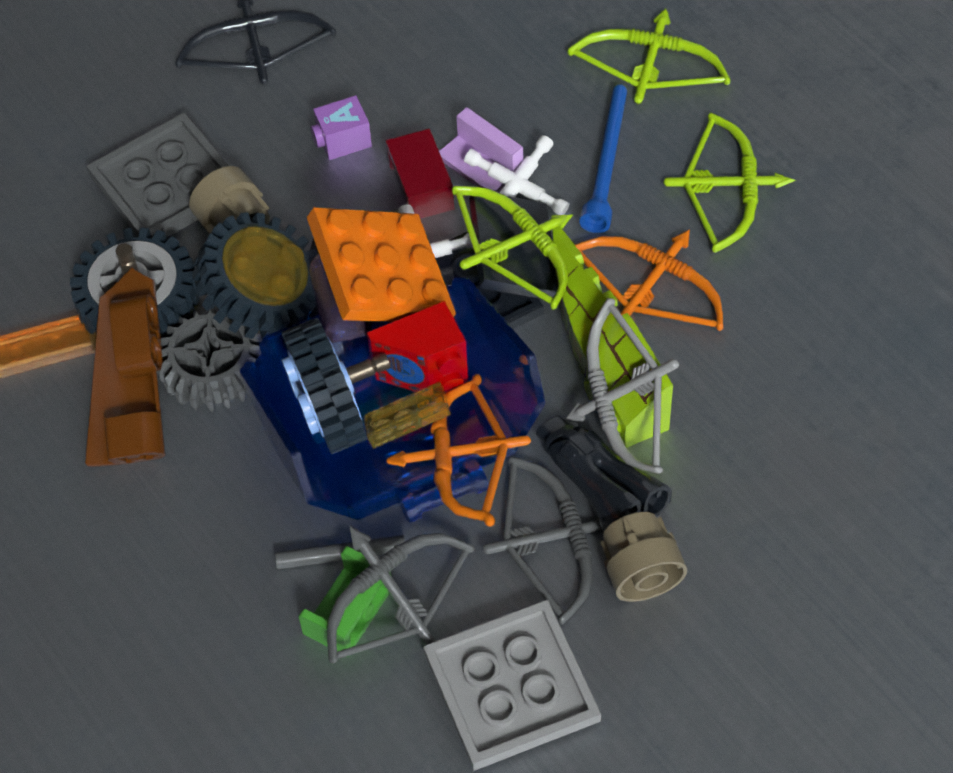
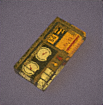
[364,382,451,449]

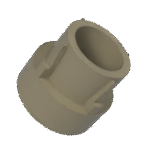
[189,166,270,234]
[601,512,687,602]

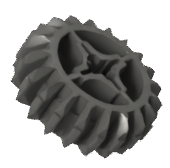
[157,308,267,412]

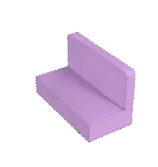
[439,107,523,193]

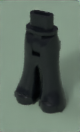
[536,415,672,534]

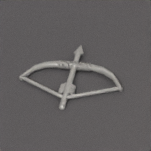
[564,298,679,474]

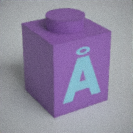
[310,96,372,160]

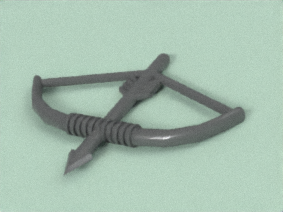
[482,457,602,625]
[327,525,475,664]

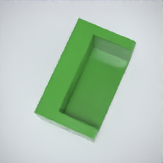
[299,546,392,657]

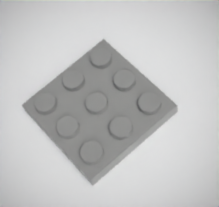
[423,600,601,771]

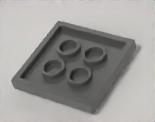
[86,112,229,238]

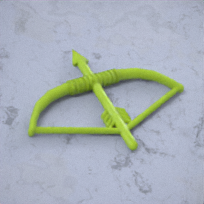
[567,8,730,104]
[663,113,796,253]
[452,186,573,310]

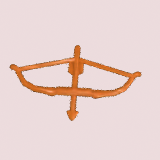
[386,374,531,527]

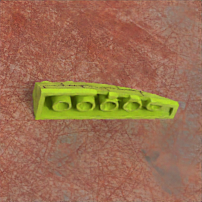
[552,227,673,447]

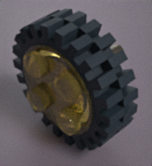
[192,212,324,340]

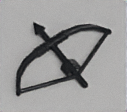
[175,0,336,84]

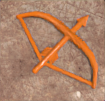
[575,229,723,331]

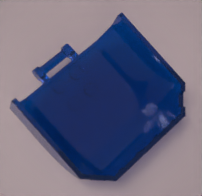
[240,278,546,524]

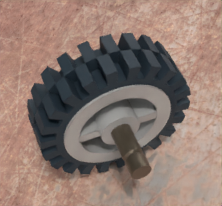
[70,228,200,338]

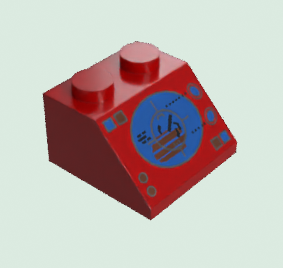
[367,301,469,397]

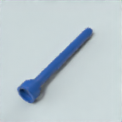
[579,84,627,233]

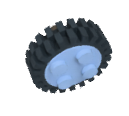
[281,318,391,454]

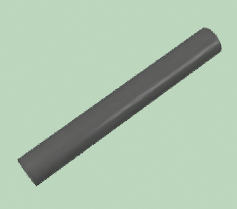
[275,535,405,570]

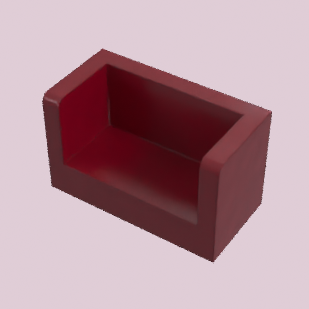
[386,128,455,219]

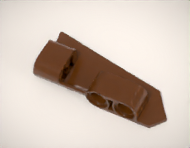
[85,268,166,467]

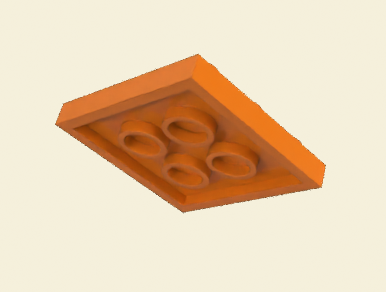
[306,207,456,322]

